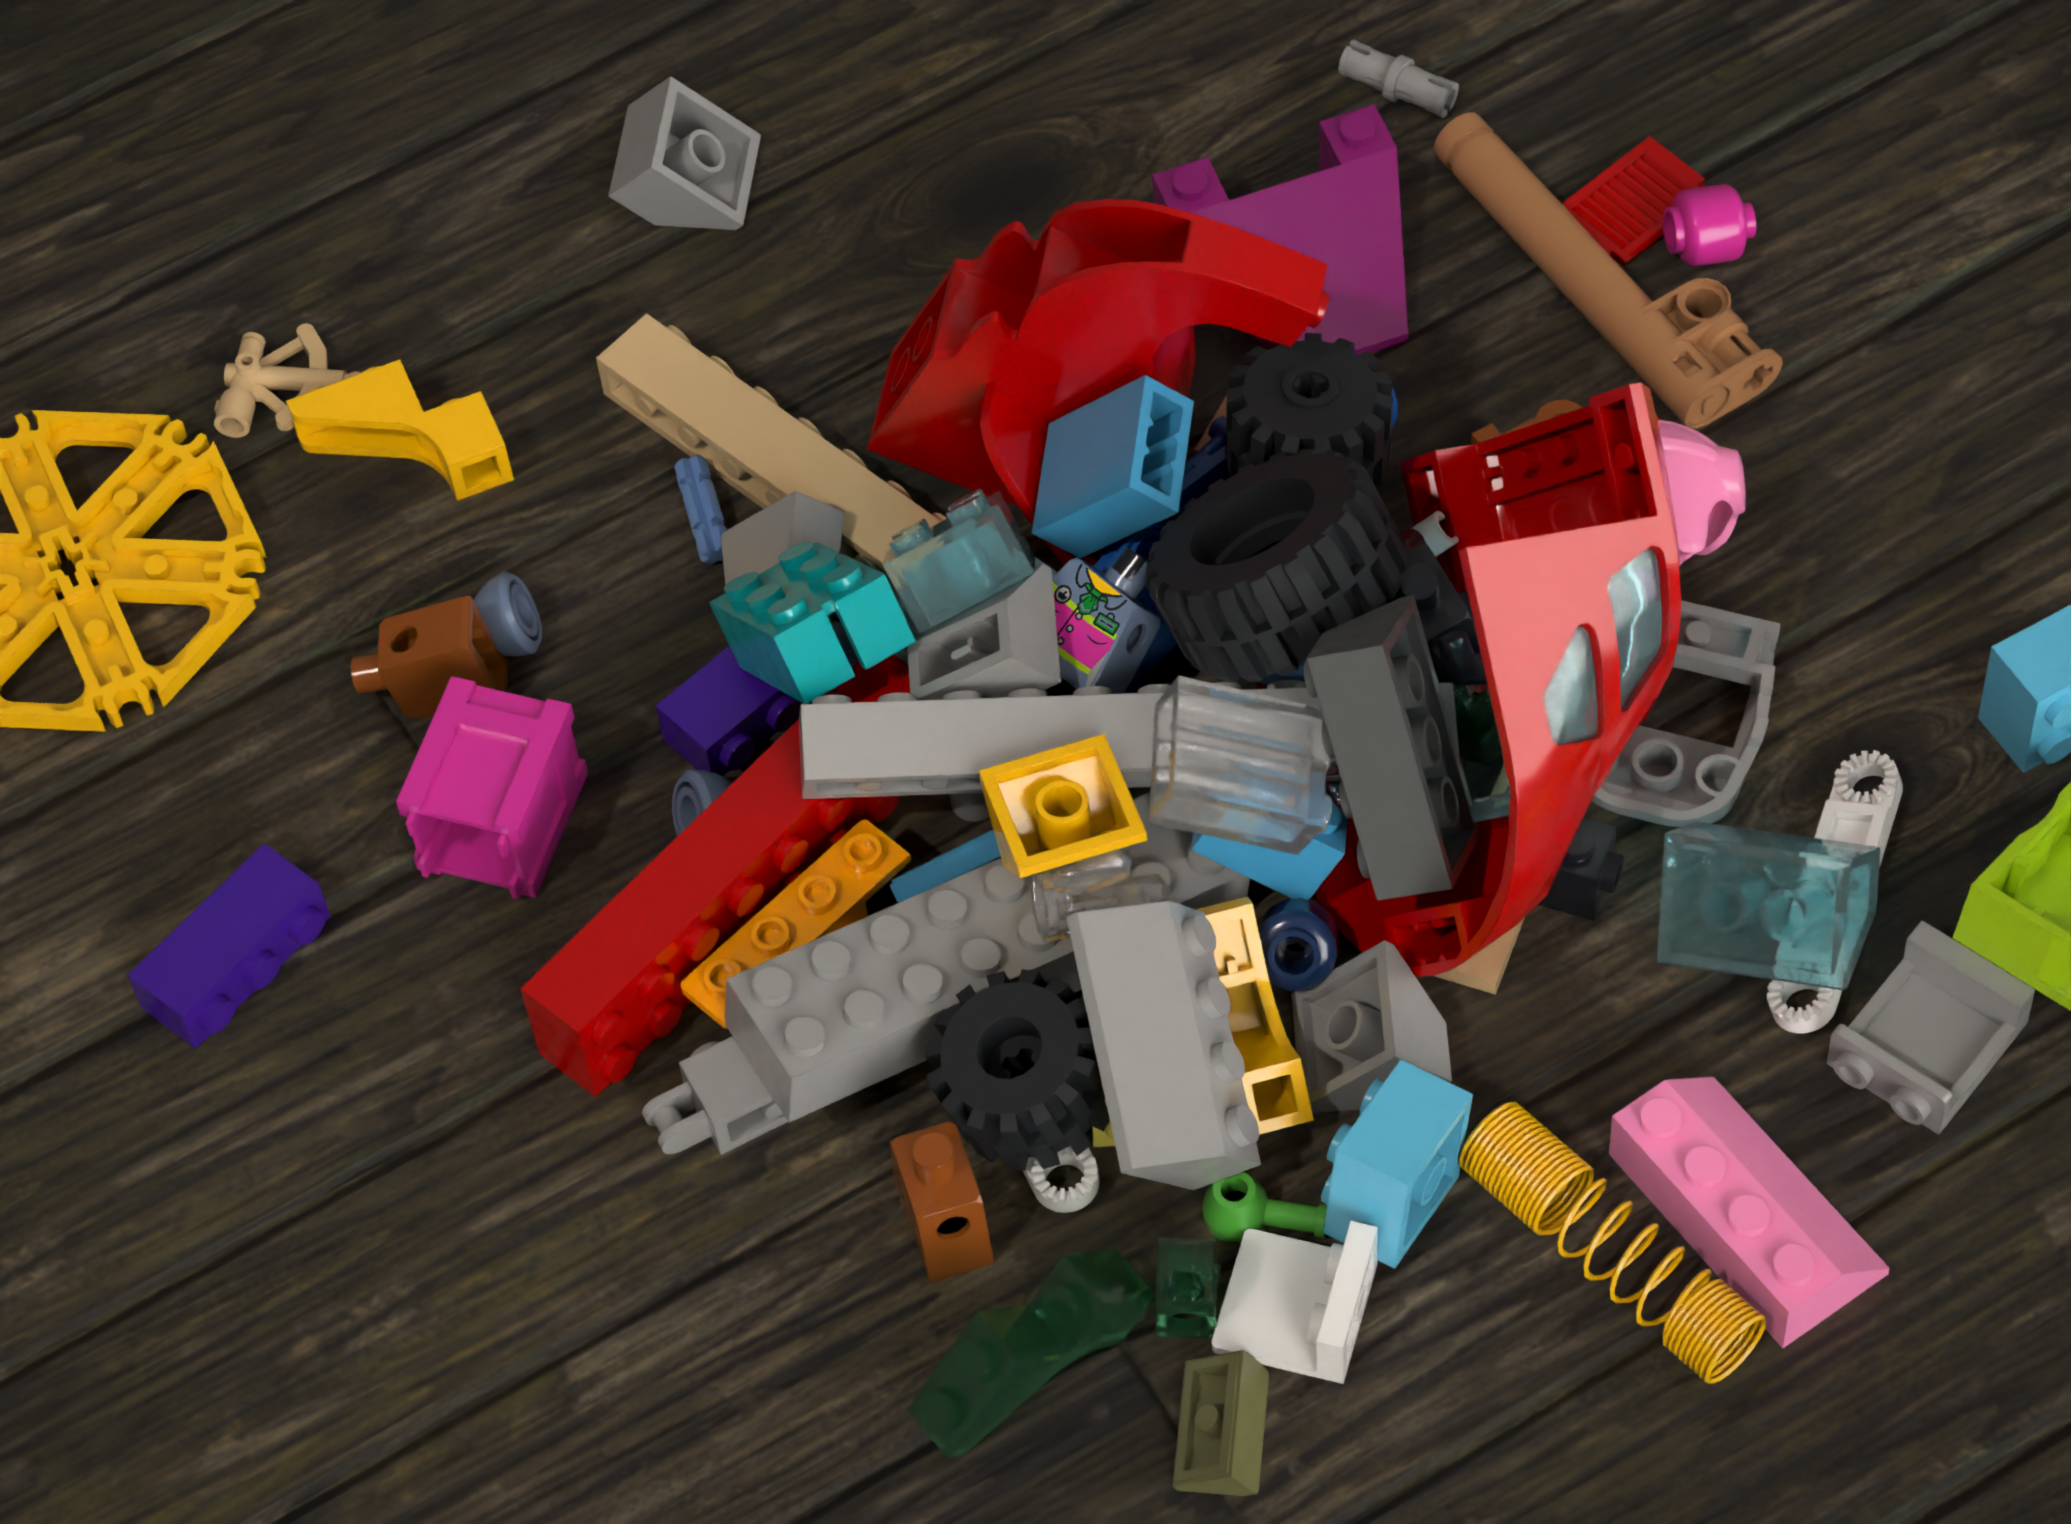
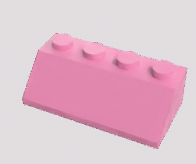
[1609,1077,1890,1348]

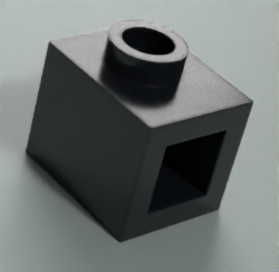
[1538,818,1624,921]

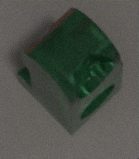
[1156,1236,1221,1339]

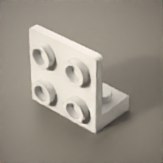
[1212,1221,1378,1384]

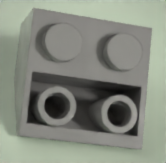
[907,564,1061,700]

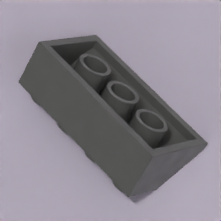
[1304,595,1481,901]

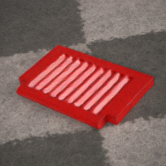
[1562,136,1705,266]

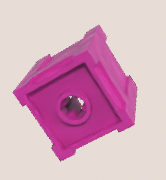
[396,676,588,899]

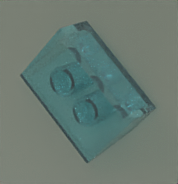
[1657,822,1881,990]

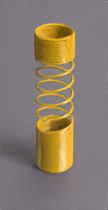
[1459,1101,1766,1384]

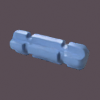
[674,455,727,565]

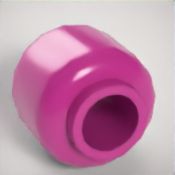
[1663,184,1756,267]

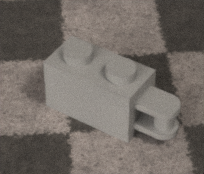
[642,1036,788,1155]

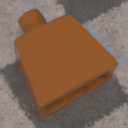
[351,595,508,718]
[890,1121,994,1283]

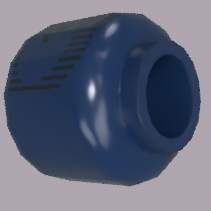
[1258,898,1340,991]

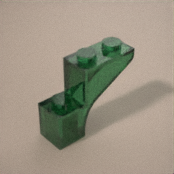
[907,1248,1156,1459]

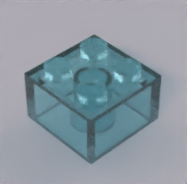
[883,489,1035,633]

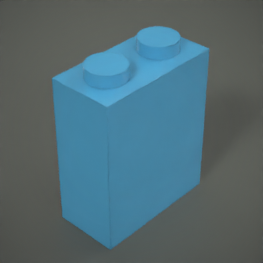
[1032,375,1194,558]

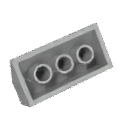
[1066,901,1261,1190]

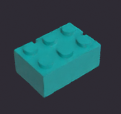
[709,542,916,704]

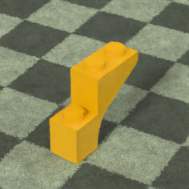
[286,359,514,501]

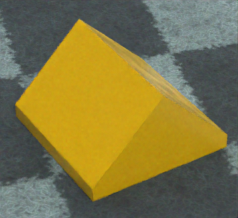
[978,734,1147,878]

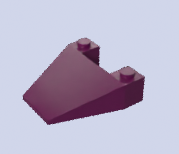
[1152,104,1408,355]

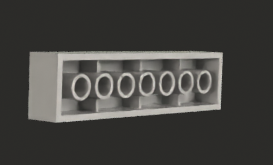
[725,786,1250,1123]

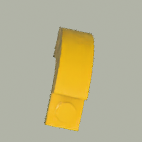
[1196,896,1314,1135]

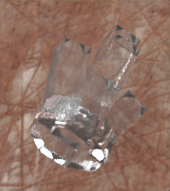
[1031,849,1171,942]

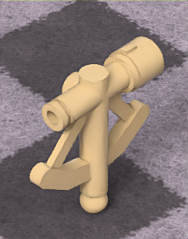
[214,323,362,438]

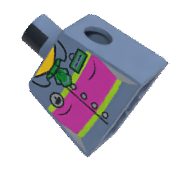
[1052,545,1161,694]

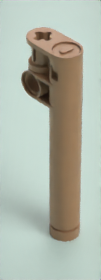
[1433,112,1783,429]

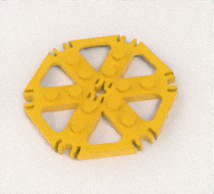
[0,410,267,732]

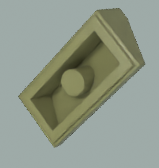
[1172,1350,1269,1496]

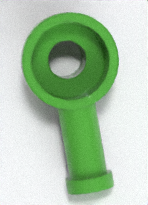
[1202,1172,1327,1244]

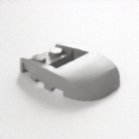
[1591,592,1780,827]

